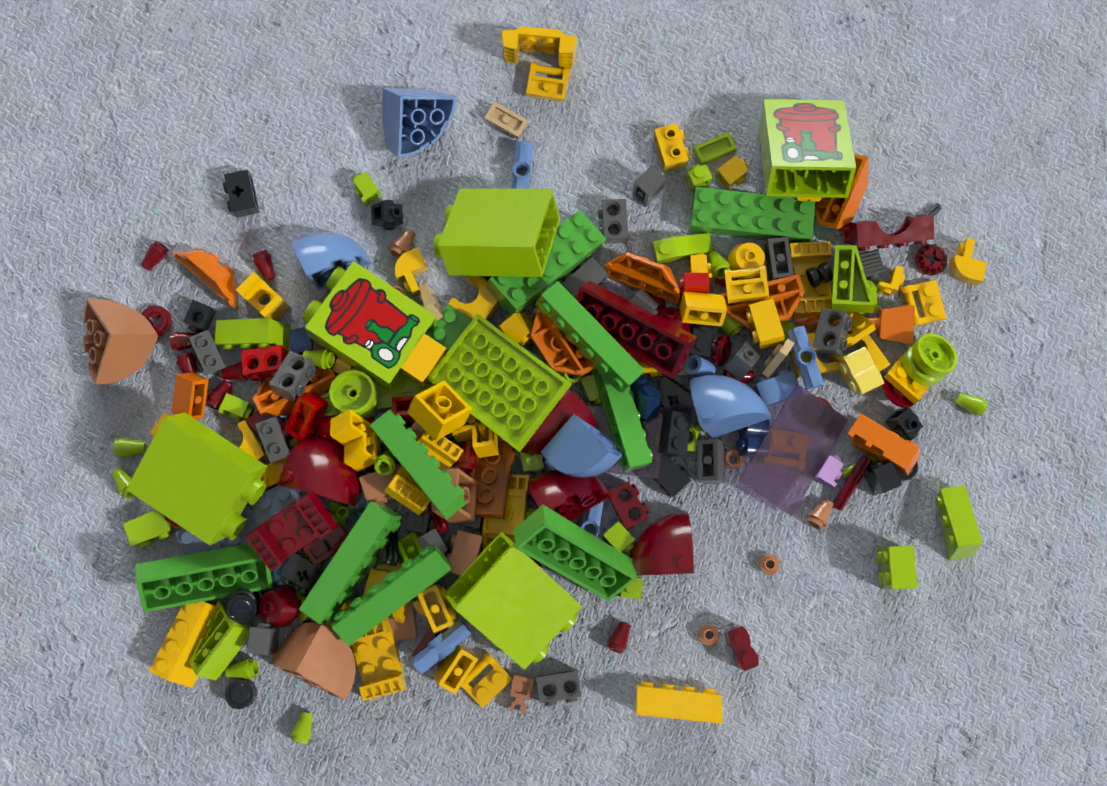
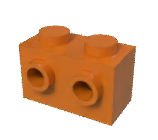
[171,372,209,419]

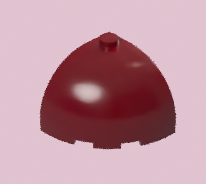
[509,389,596,456]
[278,436,359,507]
[528,469,612,521]
[630,511,694,576]

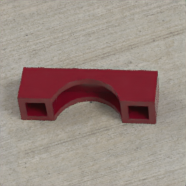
[849,214,934,251]

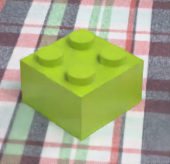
[876,546,918,590]

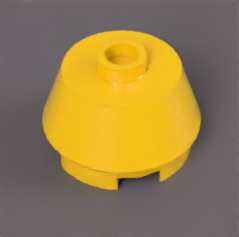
[727,242,767,280]

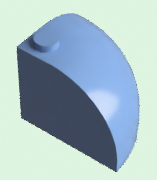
[382,88,457,157]
[292,232,372,290]
[690,375,772,438]
[541,414,622,477]

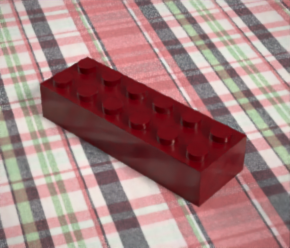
[575,280,697,379]

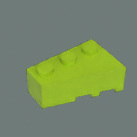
[832,245,875,313]
[215,318,290,351]
[935,485,983,561]
[189,601,250,681]

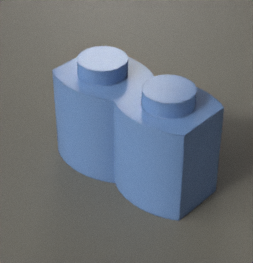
[753,369,802,407]

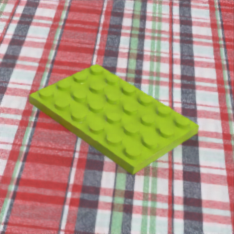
[427,314,572,452]

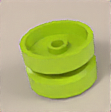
[902,333,957,386]
[329,370,379,419]

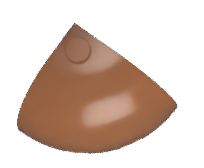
[83,298,158,384]
[269,622,356,701]

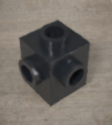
[371,200,403,230]
[885,407,923,440]

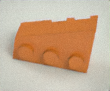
[848,413,921,476]

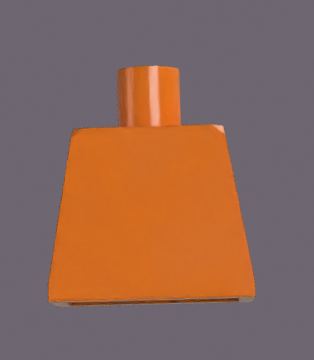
[867,305,915,344]

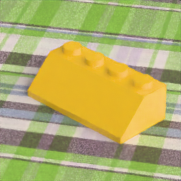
[149,600,218,688]
[634,681,723,724]

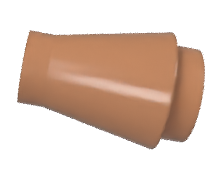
[389,228,415,258]
[807,498,833,530]

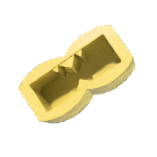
[839,347,884,396]

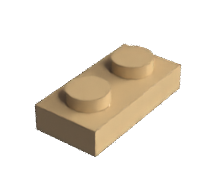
[484,101,528,139]
[419,283,443,321]
[762,339,795,378]

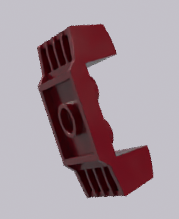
[245,490,337,572]

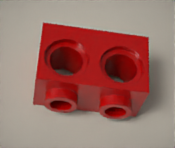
[241,345,288,381]
[284,392,329,441]

